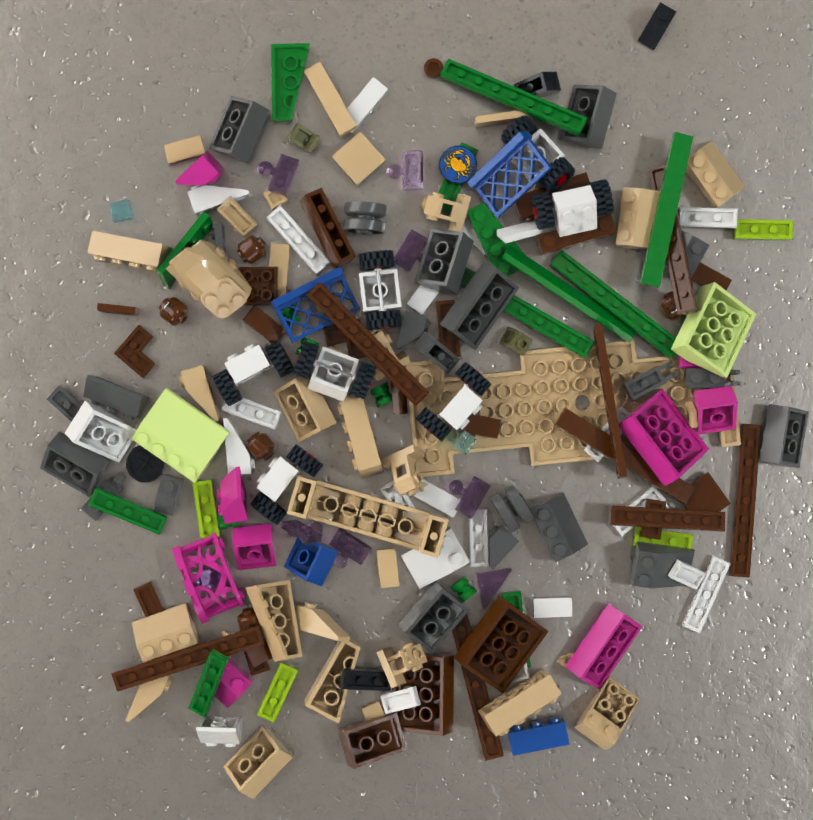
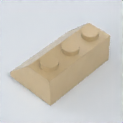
[686,141,745,208]
[616,187,660,250]
[273,372,337,442]
[132,603,200,663]
[223,725,293,799]

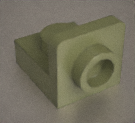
[499,327,533,356]

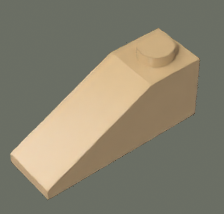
[179,365,221,422]
[296,602,350,641]
[125,675,172,722]

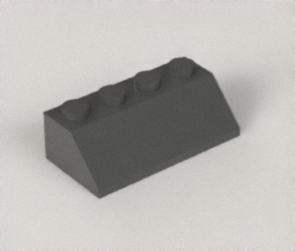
[440,262,519,350]

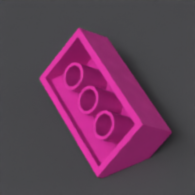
[565,603,643,689]

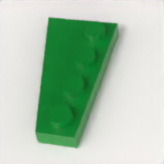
[271,43,310,122]
[467,203,525,276]
[157,212,213,289]

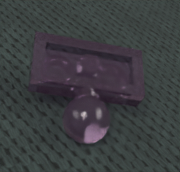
[387,150,423,191]
[258,154,299,196]
[394,229,433,272]
[449,476,491,519]
[281,520,323,545]
[329,528,372,569]

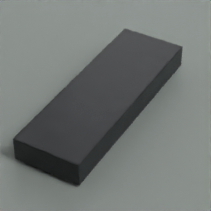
[339,668,391,691]

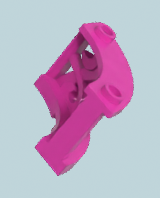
[172,532,246,624]

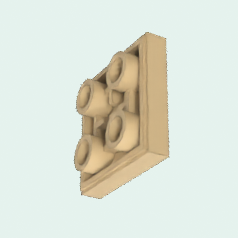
[332,131,386,186]

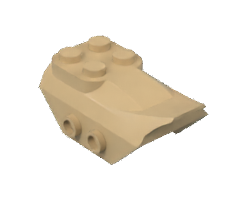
[166,240,252,319]

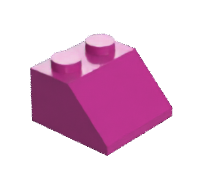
[175,150,223,186]
[693,386,738,435]
[217,466,248,524]
[233,524,277,570]
[215,656,254,708]

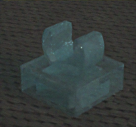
[451,430,477,455]

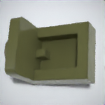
[286,123,320,153]

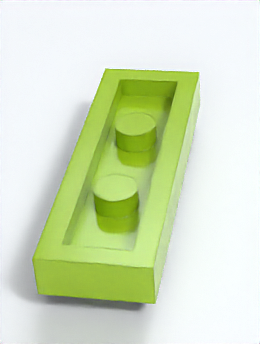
[734,219,793,240]
[192,479,221,539]
[633,527,694,549]
[257,661,299,723]

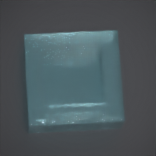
[109,199,133,223]

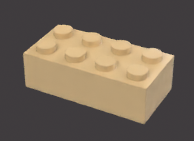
[478,669,562,736]

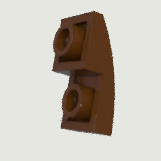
[243,305,286,344]

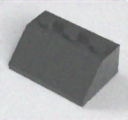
[559,84,617,149]
[209,96,270,163]
[414,229,474,294]
[83,375,148,420]
[759,404,809,468]
[40,431,109,497]
[529,492,588,562]
[398,581,469,654]

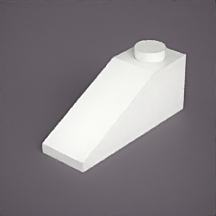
[187,185,251,216]
[223,418,256,475]

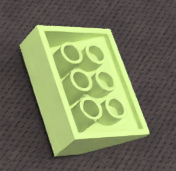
[671,282,756,378]
[131,388,230,483]

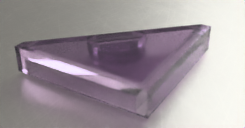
[476,568,512,609]

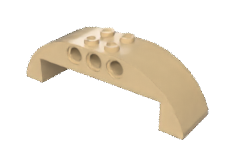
[287,476,449,558]

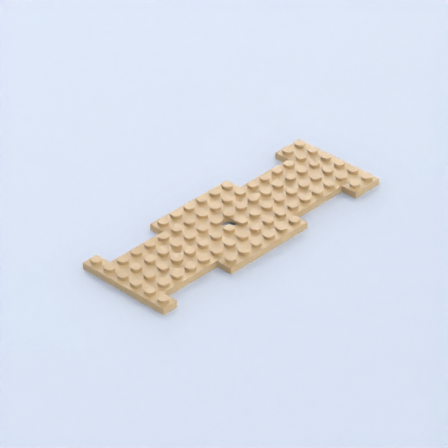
[405,340,741,477]

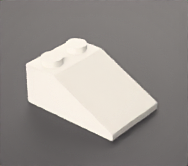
[65,401,137,463]
[401,527,470,589]
[196,716,242,747]

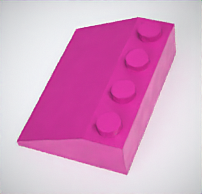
[619,388,709,486]

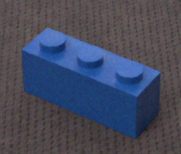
[508,717,570,756]

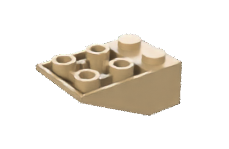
[574,677,640,750]

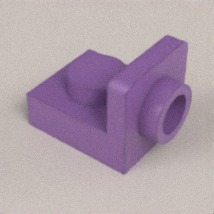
[194,568,221,591]

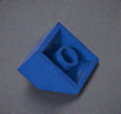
[284,532,338,586]

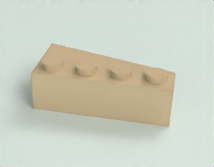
[87,231,173,272]
[337,395,384,479]
[246,580,303,662]
[304,638,360,724]

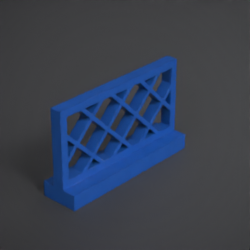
[467,131,552,218]
[270,267,360,343]

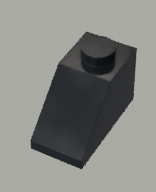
[638,2,677,50]
[514,72,561,98]

